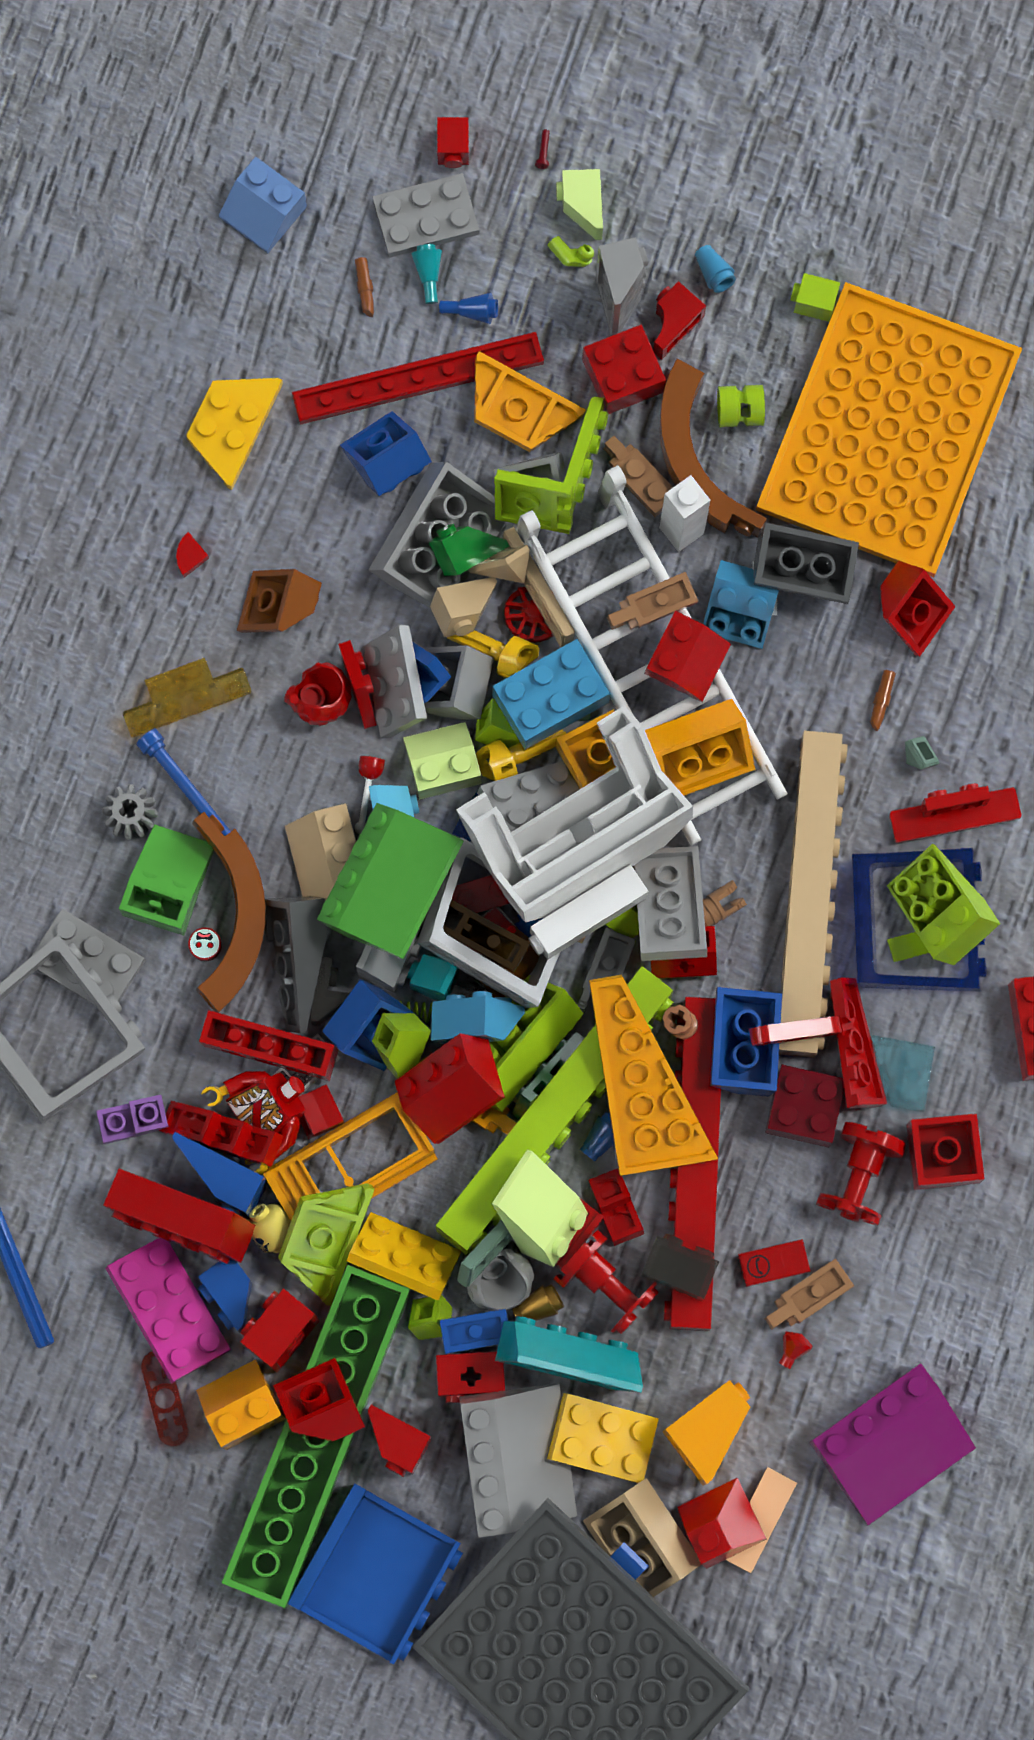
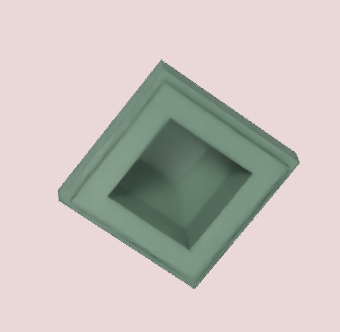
[905,736,939,770]

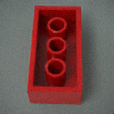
[103,1168,256,1264]

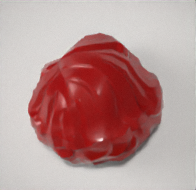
[284,662,352,726]

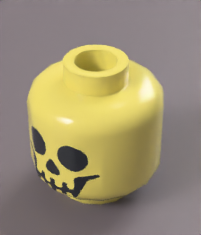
[248,1204,291,1253]

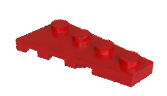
[830,977,887,1108]

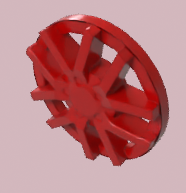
[504,586,554,643]

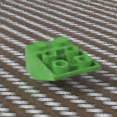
[119,824,214,936]

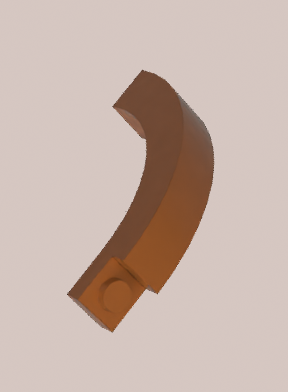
[659,359,767,538]
[192,812,266,1013]

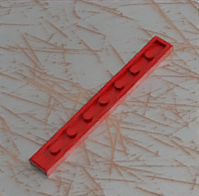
[292,332,544,425]

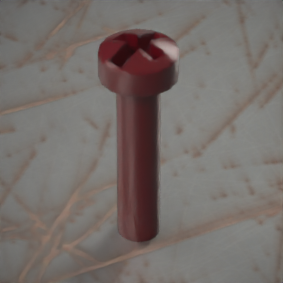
[535,129,550,169]

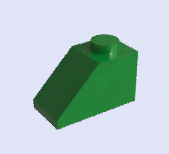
[429,524,509,576]

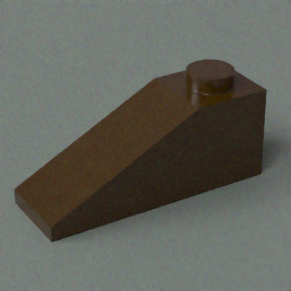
[443,899,531,972]

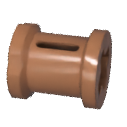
[663,1005,698,1039]

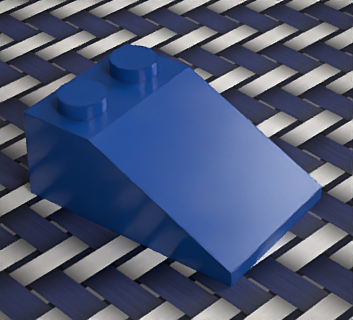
[172,1132,268,1219]

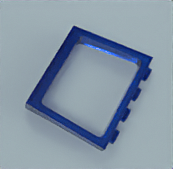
[852,848,987,992]

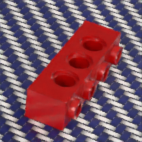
[199,1010,339,1081]

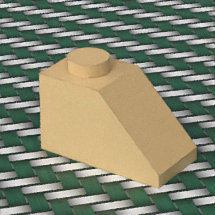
[430,577,497,637]

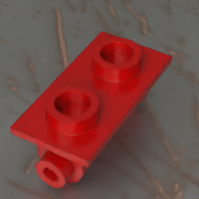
[452,875,510,913]

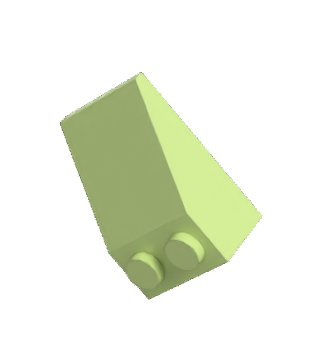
[492,1149,588,1267]

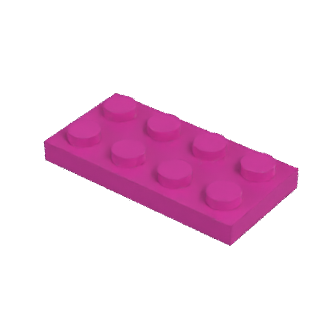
[105,1238,231,1384]

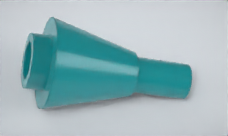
[411,244,442,304]

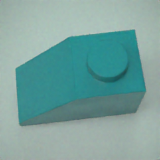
[407,954,459,1001]

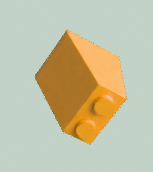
[196,1359,286,1450]
[662,1380,750,1486]

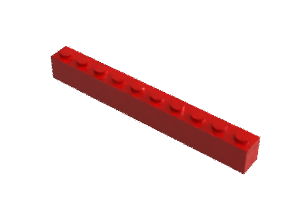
[664,997,721,1331]

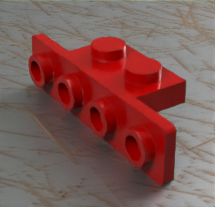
[889,783,1022,843]

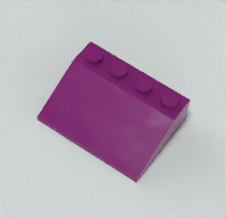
[809,1363,976,1526]

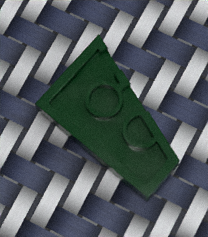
[512,1032,584,1120]

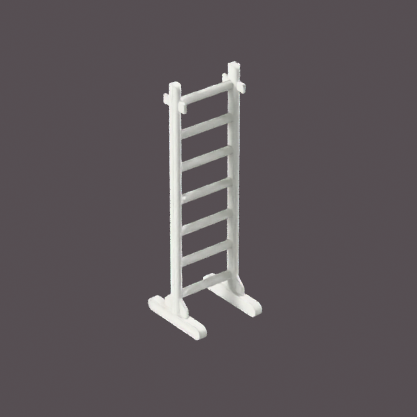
[516,465,788,846]

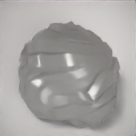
[467,1249,534,1311]

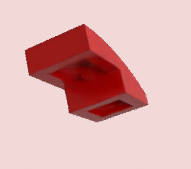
[588,1168,645,1246]

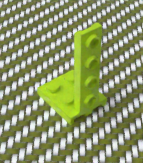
[494,397,608,534]

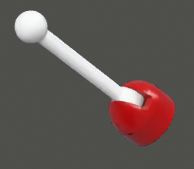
[354,756,385,834]

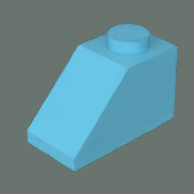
[369,785,420,817]

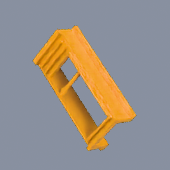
[263,1092,438,1221]

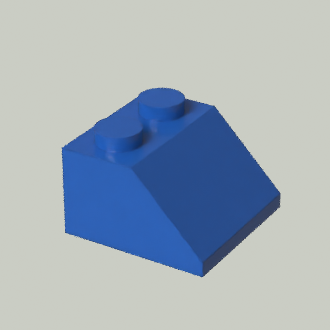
[340,411,432,496]
[322,979,422,1071]

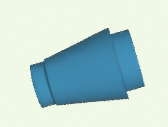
[695,245,736,293]

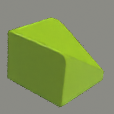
[408,1295,453,1340]

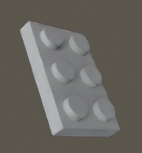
[372,173,479,258]
[364,625,427,738]
[477,761,580,832]
[32,909,146,1006]

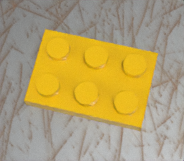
[347,1212,461,1301]
[547,1393,659,1483]

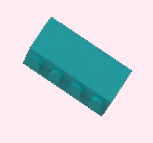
[495,1316,643,1393]

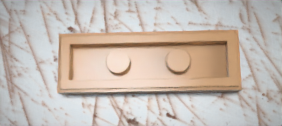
[726,1467,797,1573]

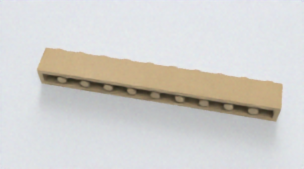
[779,730,847,1058]

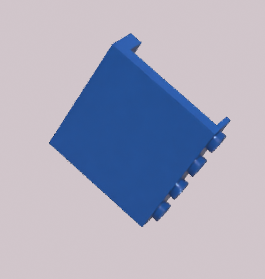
[287,1483,463,1664]

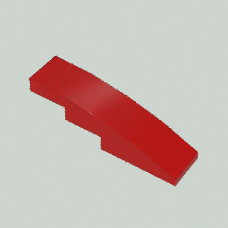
[159,1101,284,1167]

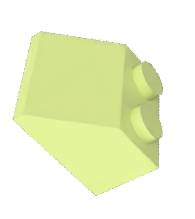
[403,722,482,800]

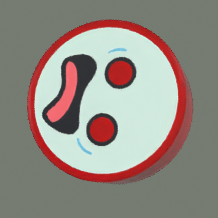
[188,927,222,961]

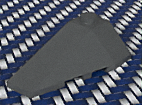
[264,896,328,1033]

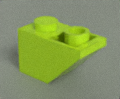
[372,1013,431,1079]

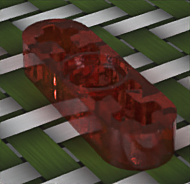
[141,1351,189,1447]

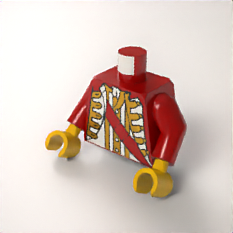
[201,1071,305,1174]

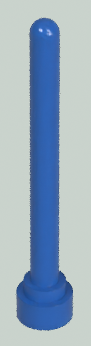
[136,728,231,836]

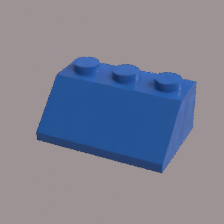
[710,987,782,1097]

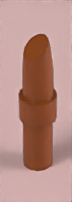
[355,257,374,317]
[870,670,896,731]

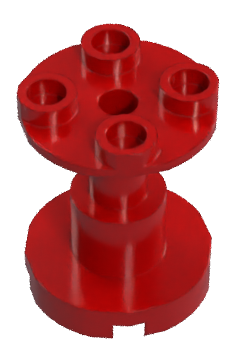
[816,1122,906,1226]
[553,1230,659,1334]

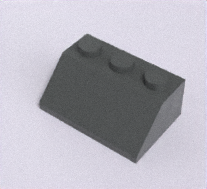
[753,523,859,604]

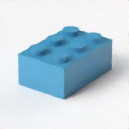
[492,639,610,750]

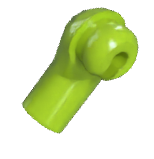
[547,236,594,267]

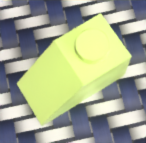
[556,169,603,240]

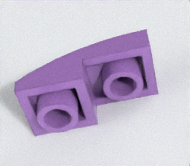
[96,1095,168,1145]

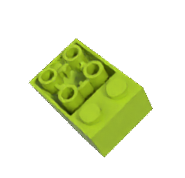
[887,844,1000,965]

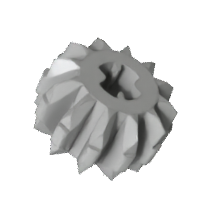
[102,784,158,840]

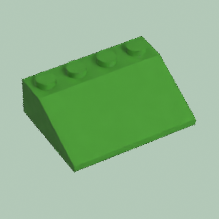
[317,803,464,959]

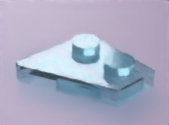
[871,1035,935,1112]

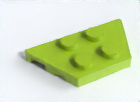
[278,1183,375,1306]

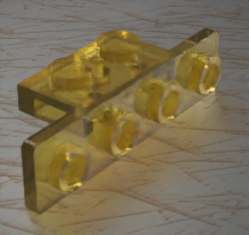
[122,658,252,737]

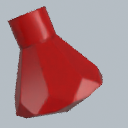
[779,1331,813,1369]

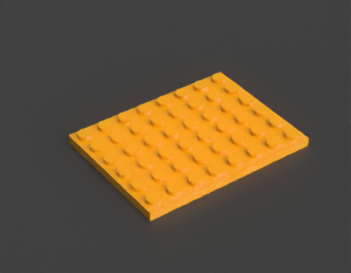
[756,282,1022,578]

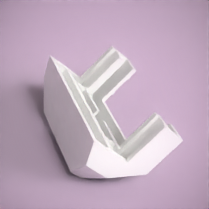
[456,705,693,922]

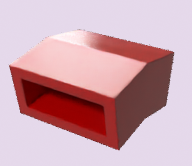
[298,1084,345,1140]

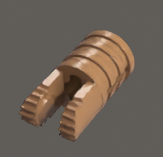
[703,880,747,926]

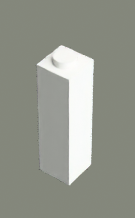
[659,475,711,552]
[528,864,649,960]

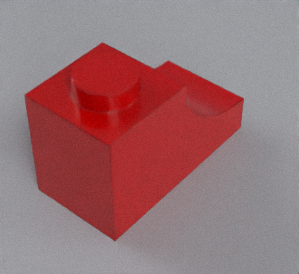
[653,281,706,360]

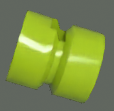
[717,385,765,428]

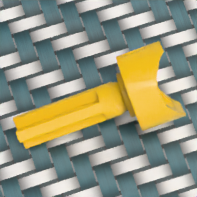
[447,630,539,679]
[476,729,566,781]

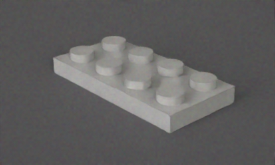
[634,846,707,961]

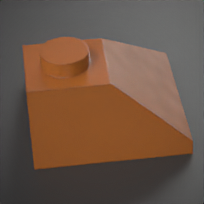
[237,569,322,633]

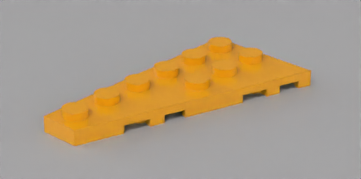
[589,975,718,1176]

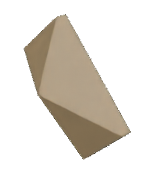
[468,545,530,583]

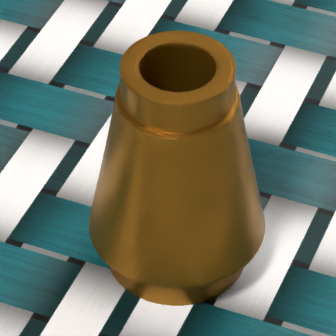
[512,1284,564,1321]

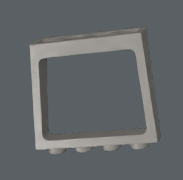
[417,838,560,1008]
[0,934,145,1124]

